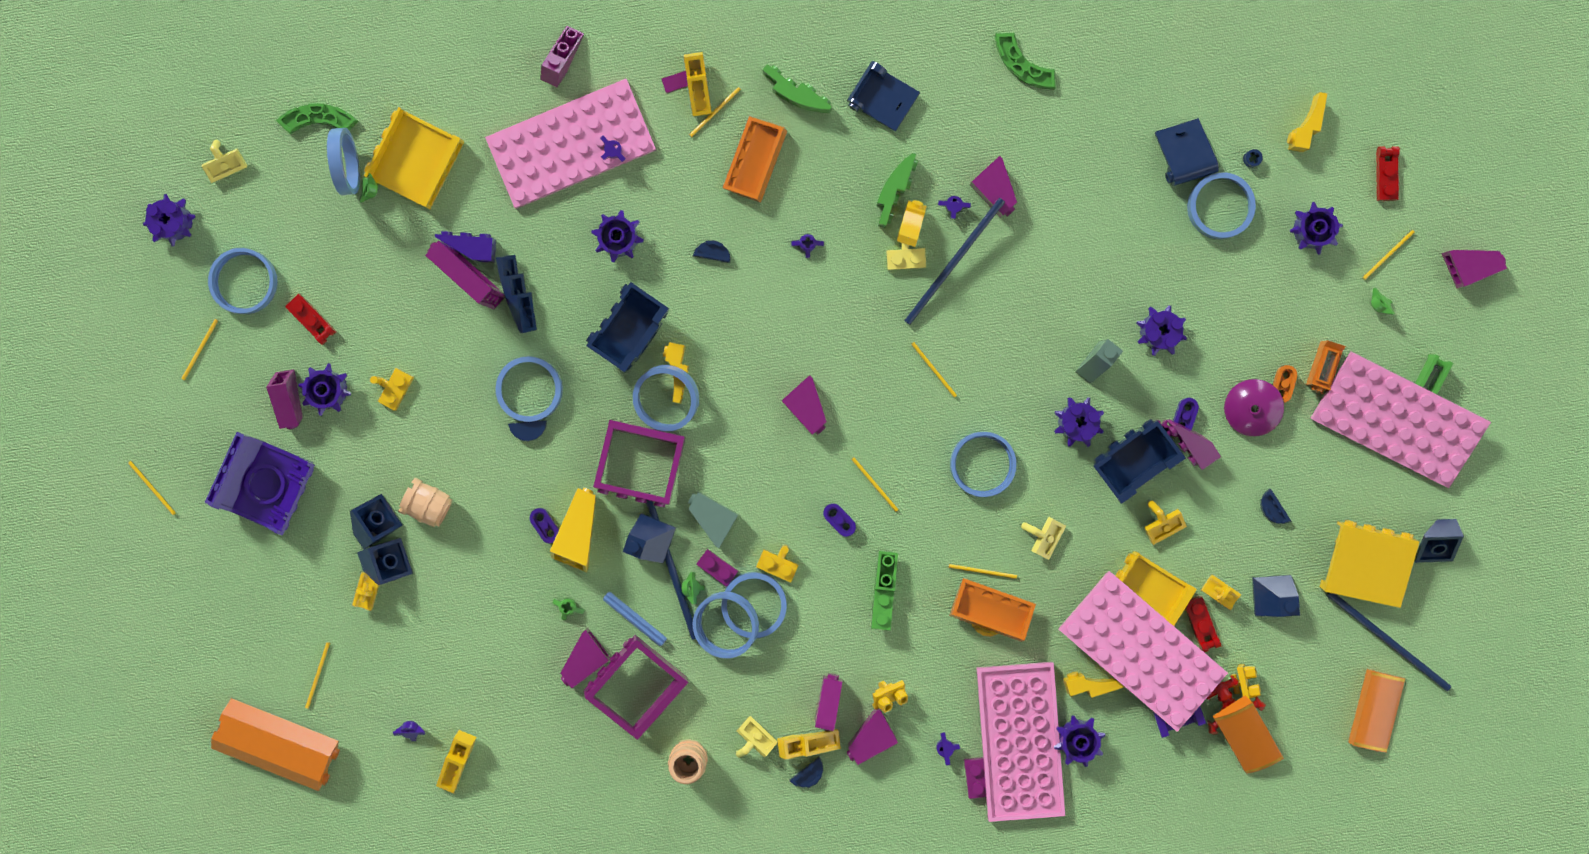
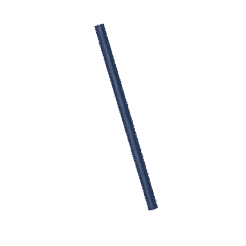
[904,198,1005,325]
[646,493,696,640]
[1326,592,1451,691]

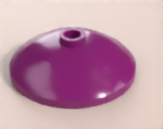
[1224,379,1284,437]

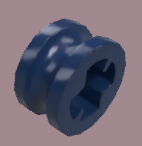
[1243,149,1263,168]

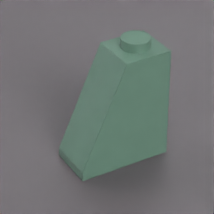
[1075,339,1123,383]
[688,491,739,548]

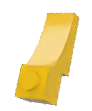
[684,52,712,116]
[1287,92,1328,152]
[897,200,926,247]
[663,342,689,404]
[1063,672,1125,698]
[777,729,841,759]
[436,730,477,794]

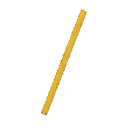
[689,87,741,137]
[1362,230,1415,280]
[181,319,219,380]
[911,342,957,398]
[851,457,899,512]
[128,461,176,515]
[949,564,1017,579]
[305,642,330,709]

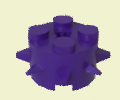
[143,194,196,247]
[1290,202,1343,255]
[591,210,644,263]
[1136,305,1187,356]
[298,363,351,416]
[1054,397,1104,447]
[1054,715,1106,767]

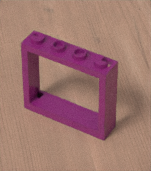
[425,241,505,310]
[593,420,686,508]
[584,635,689,740]

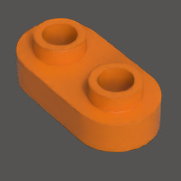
[1273,365,1297,403]

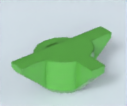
[359,173,378,203]
[1371,288,1395,315]
[681,572,705,604]
[553,598,585,621]

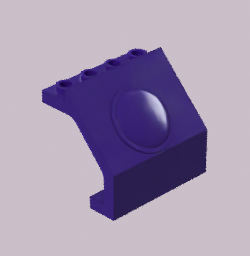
[205,432,315,536]

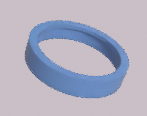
[327,128,360,196]
[1187,172,1256,239]
[208,248,277,314]
[496,356,563,422]
[633,365,699,431]
[950,432,1016,497]
[721,572,787,638]
[693,592,759,658]

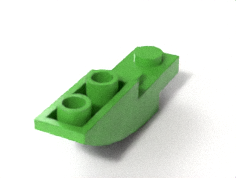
[762,64,832,113]
[877,153,918,228]
[871,551,898,631]

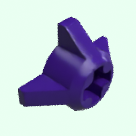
[600,135,626,162]
[938,196,971,219]
[791,234,824,258]
[393,721,426,742]
[936,732,960,765]

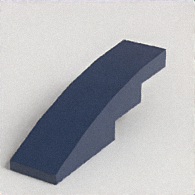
[496,255,537,333]

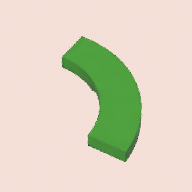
[995,33,1056,90]
[276,103,358,135]

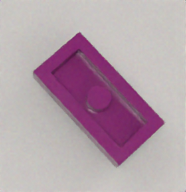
[696,548,738,587]
[964,757,986,799]

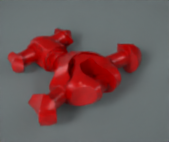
[1206,675,1266,735]

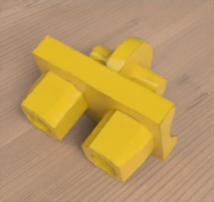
[352,572,379,611]
[1201,574,1241,610]
[1231,664,1261,700]
[872,680,908,713]

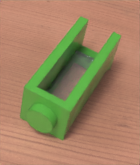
[1415,354,1453,394]

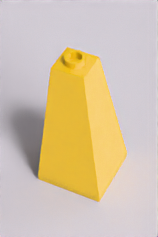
[550,488,596,573]

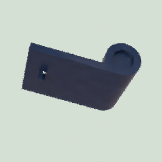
[847,61,920,132]
[1154,118,1219,186]

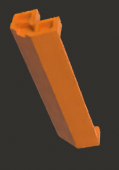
[211,698,340,791]

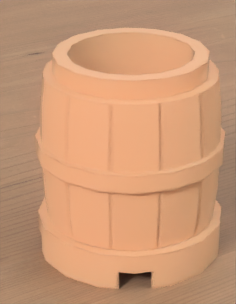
[398,478,453,527]
[668,739,708,784]

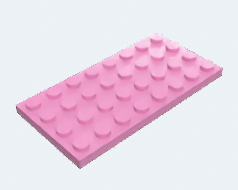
[485,79,656,209]
[1311,351,1491,488]
[1058,571,1228,732]
[976,662,1065,822]

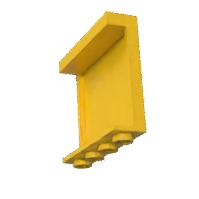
[364,107,464,209]
[1319,520,1419,608]
[1115,551,1197,626]

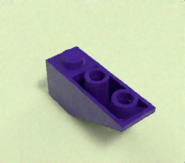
[435,231,496,263]

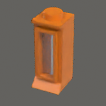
[1306,340,1346,393]

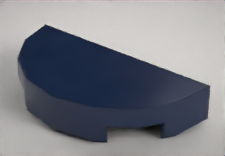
[693,240,730,263]
[508,420,547,441]
[1260,489,1291,524]
[789,756,823,788]

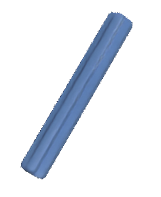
[603,592,667,646]

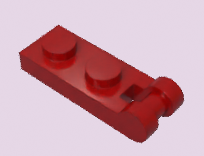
[1376,146,1400,201]
[285,293,337,345]
[1185,596,1221,653]

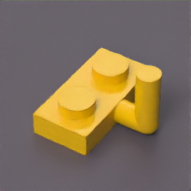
[370,368,414,411]
[1144,500,1187,545]
[756,545,799,583]

